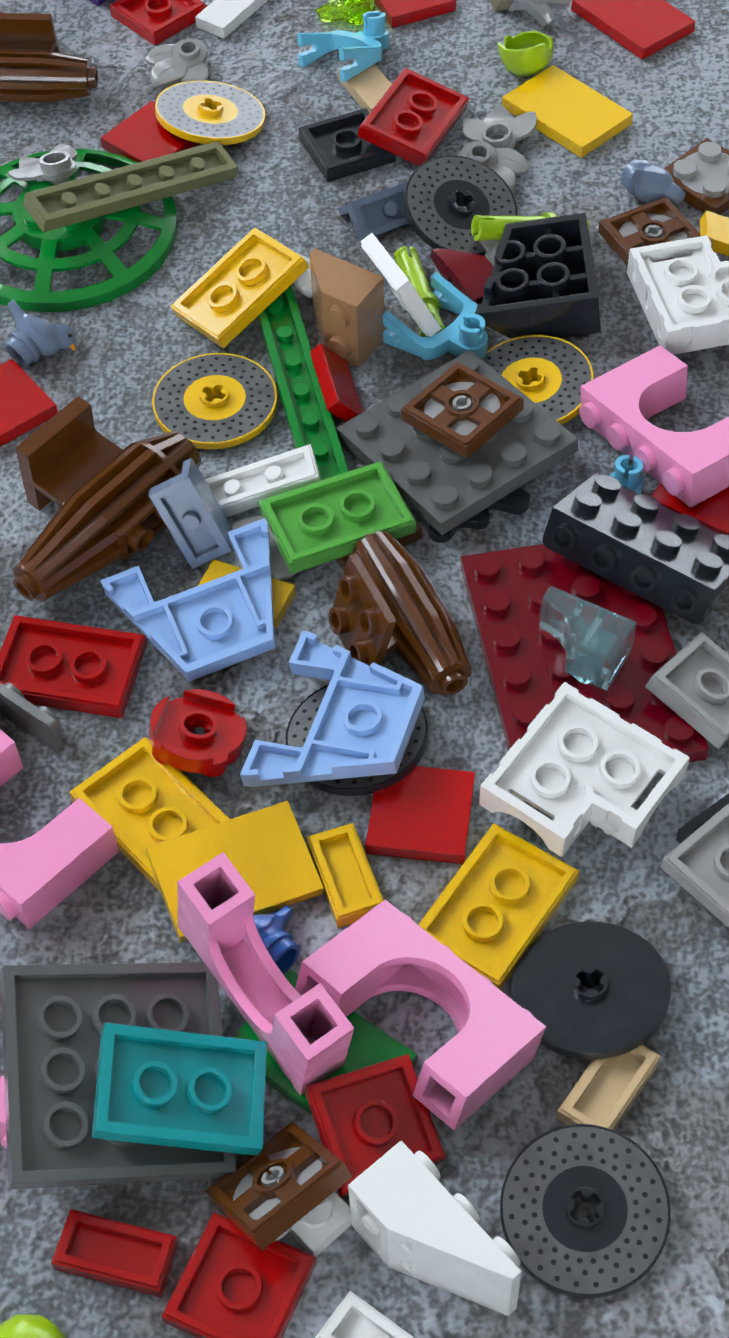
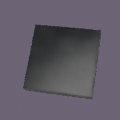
[298,108,396,182]

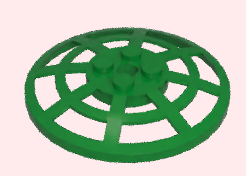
[0,149,178,312]

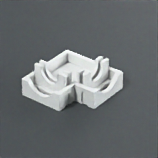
[627,235,729,355]
[479,682,690,857]

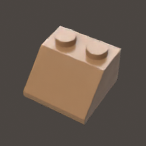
[310,248,385,367]

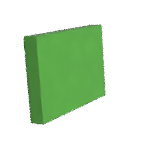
[258,461,416,574]

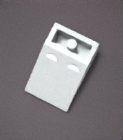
[348,1141,521,1316]

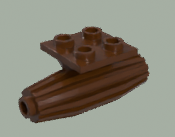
[0,12,98,103]
[329,531,472,695]

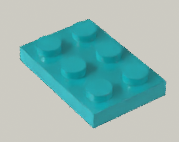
[92,1022,267,1156]

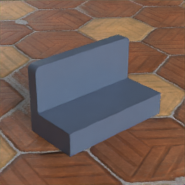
[338,181,409,242]
[148,458,232,569]

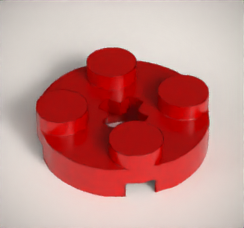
[149,689,247,777]

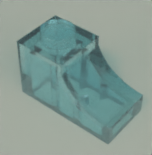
[540,586,636,691]

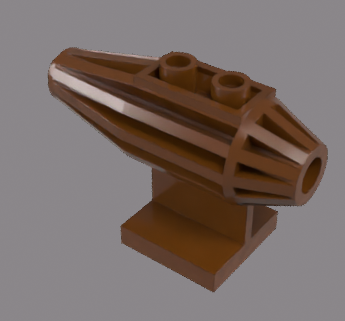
[13,396,201,602]

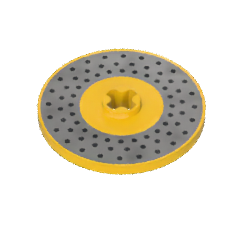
[155,81,265,145]
[482,335,594,425]
[152,353,278,449]

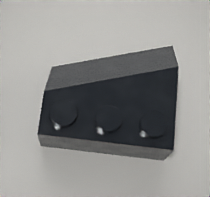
[475,212,601,339]

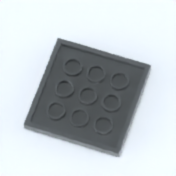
[336,350,578,535]
[0,962,236,1190]

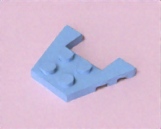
[101,518,275,682]
[240,631,425,787]

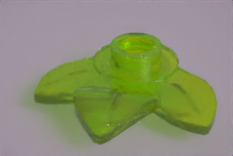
[315,0,375,25]

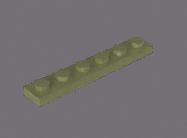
[22,141,239,232]

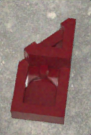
[430,248,494,305]

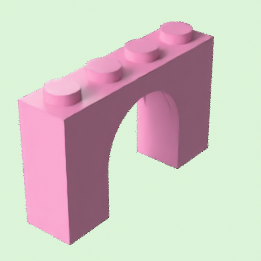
[579,345,729,508]
[0,729,119,929]
[177,852,354,1096]
[295,899,546,1131]

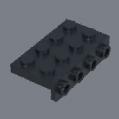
[542,473,729,624]

